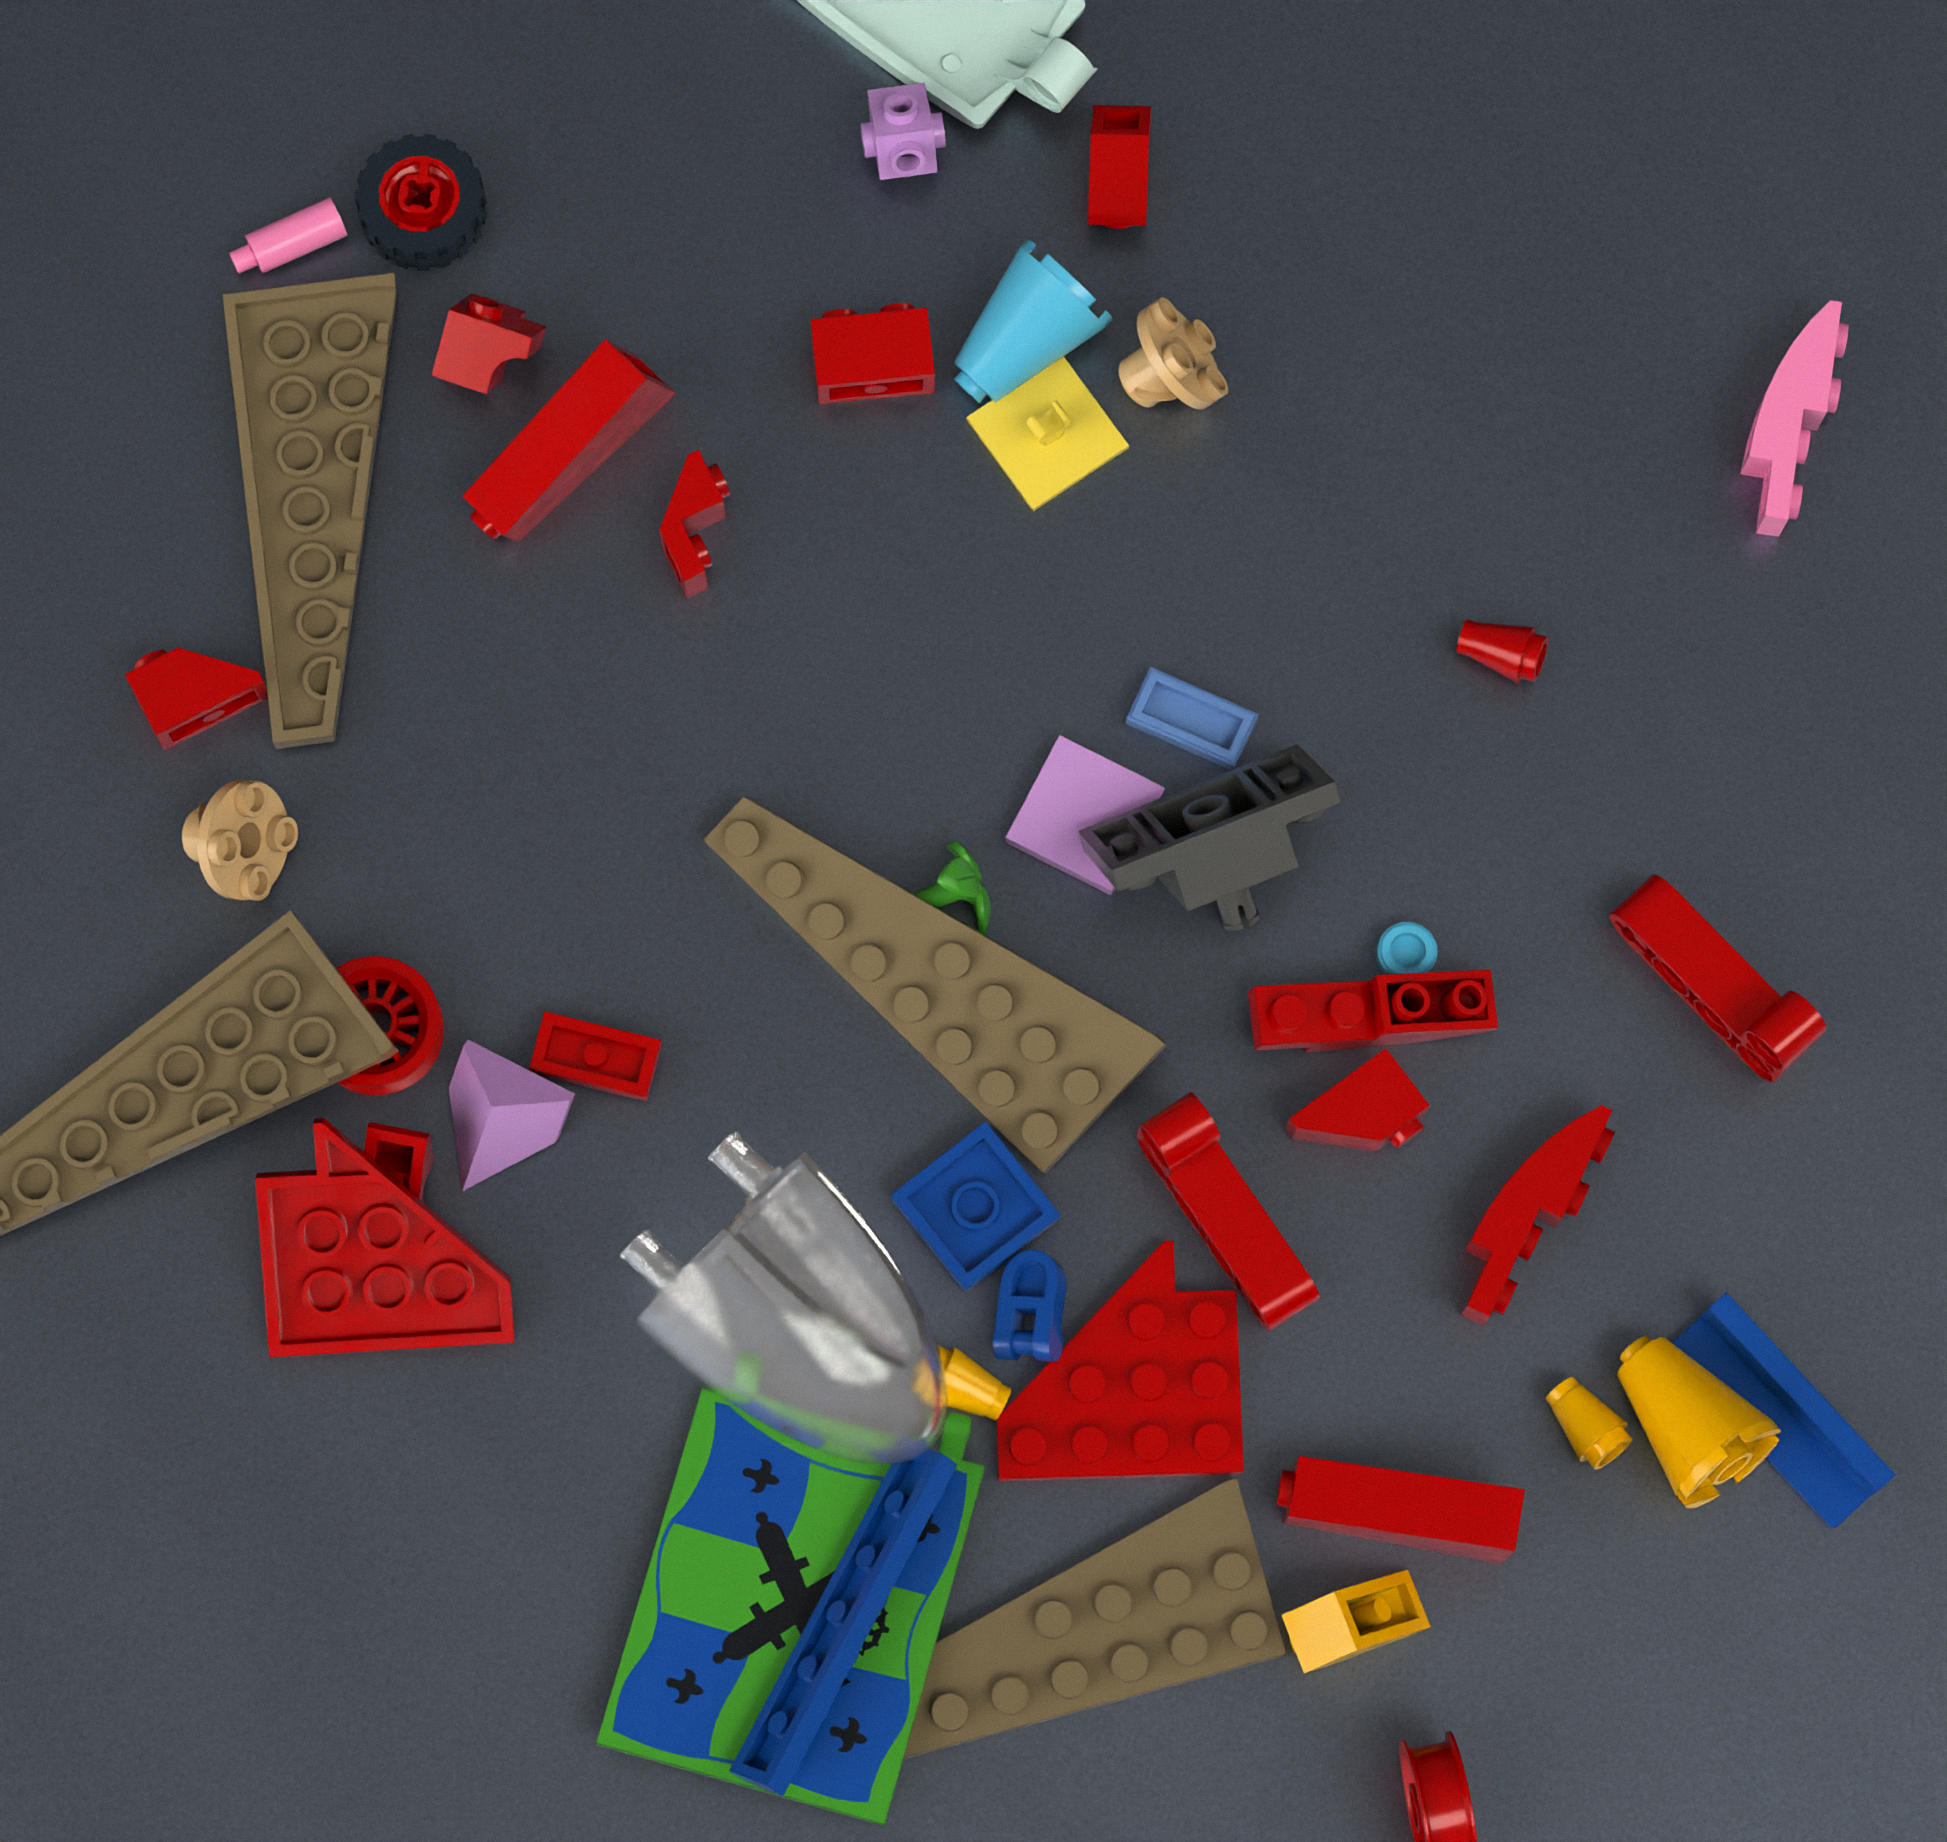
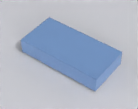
[1126,667,1259,770]

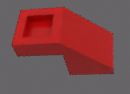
[1088,105,1151,229]
[659,449,730,598]

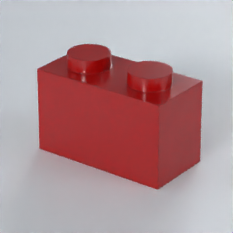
[810,303,935,405]

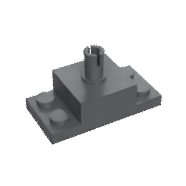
[1078,744,1341,931]

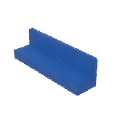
[1672,1292,1896,1528]

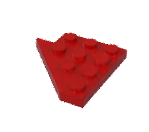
[255,1118,515,1357]
[996,1240,1244,1482]

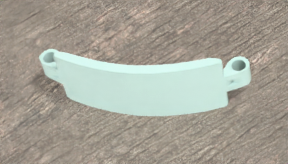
[796,0,1098,129]

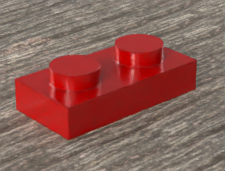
[529,1011,662,1102]

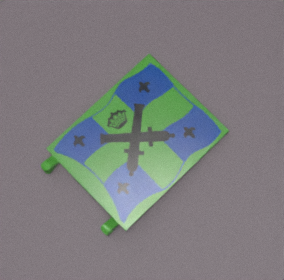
[596,1354,985,1826]

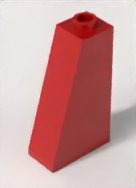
[462,339,676,542]
[1276,1456,1525,1564]

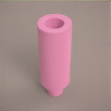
[229,197,348,274]

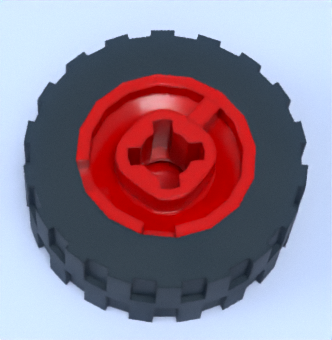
[355,134,487,271]

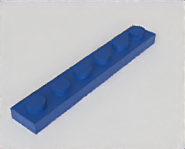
[729,1441,957,1796]

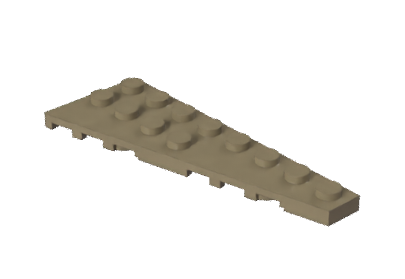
[222,273,398,749]
[704,797,1168,1173]
[0,910,399,1236]
[903,1478,1286,1760]

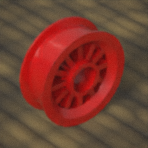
[337,956,444,1096]
[1399,1731,1477,1842]

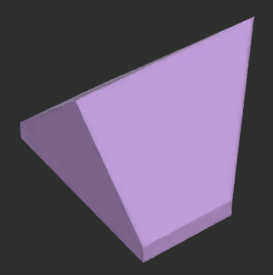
[449,1040,575,1192]

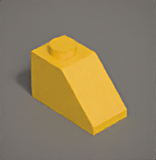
[1281,1569,1431,1673]

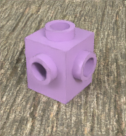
[860,82,946,180]

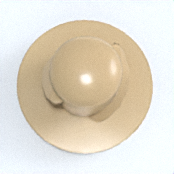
[1118,297,1229,410]
[182,779,298,901]

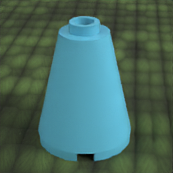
[953,239,1113,403]

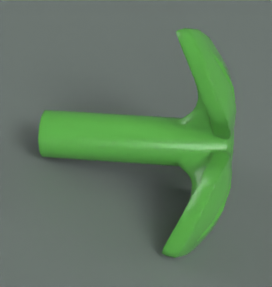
[912,841,991,935]

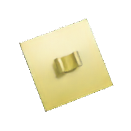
[966,356,1129,511]

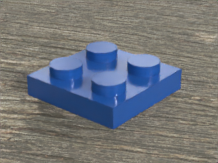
[890,1121,1061,1293]

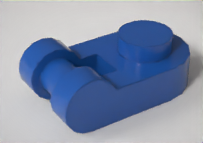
[993,1249,1067,1362]

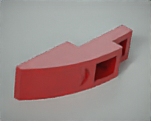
[1248,969,1498,1053]
[1461,1105,1615,1325]

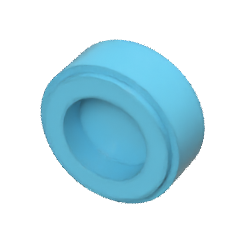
[1376,922,1438,975]

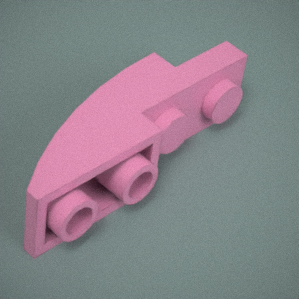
[1740,300,1849,537]

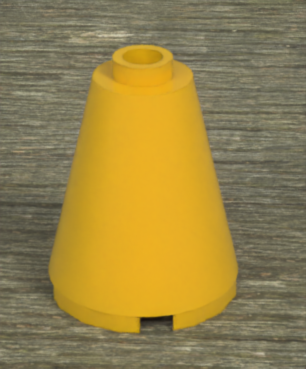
[1617,1336,1781,1509]

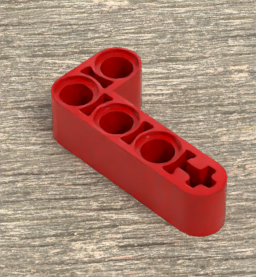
[1609,874,1827,1083]
[1136,1092,1320,1332]

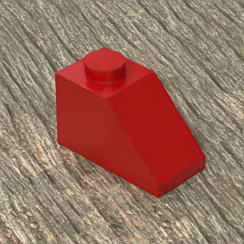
[124,647,268,751]
[1285,1048,1430,1152]

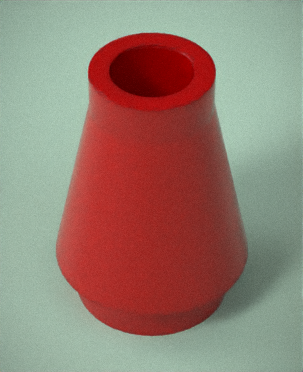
[1456,619,1549,684]

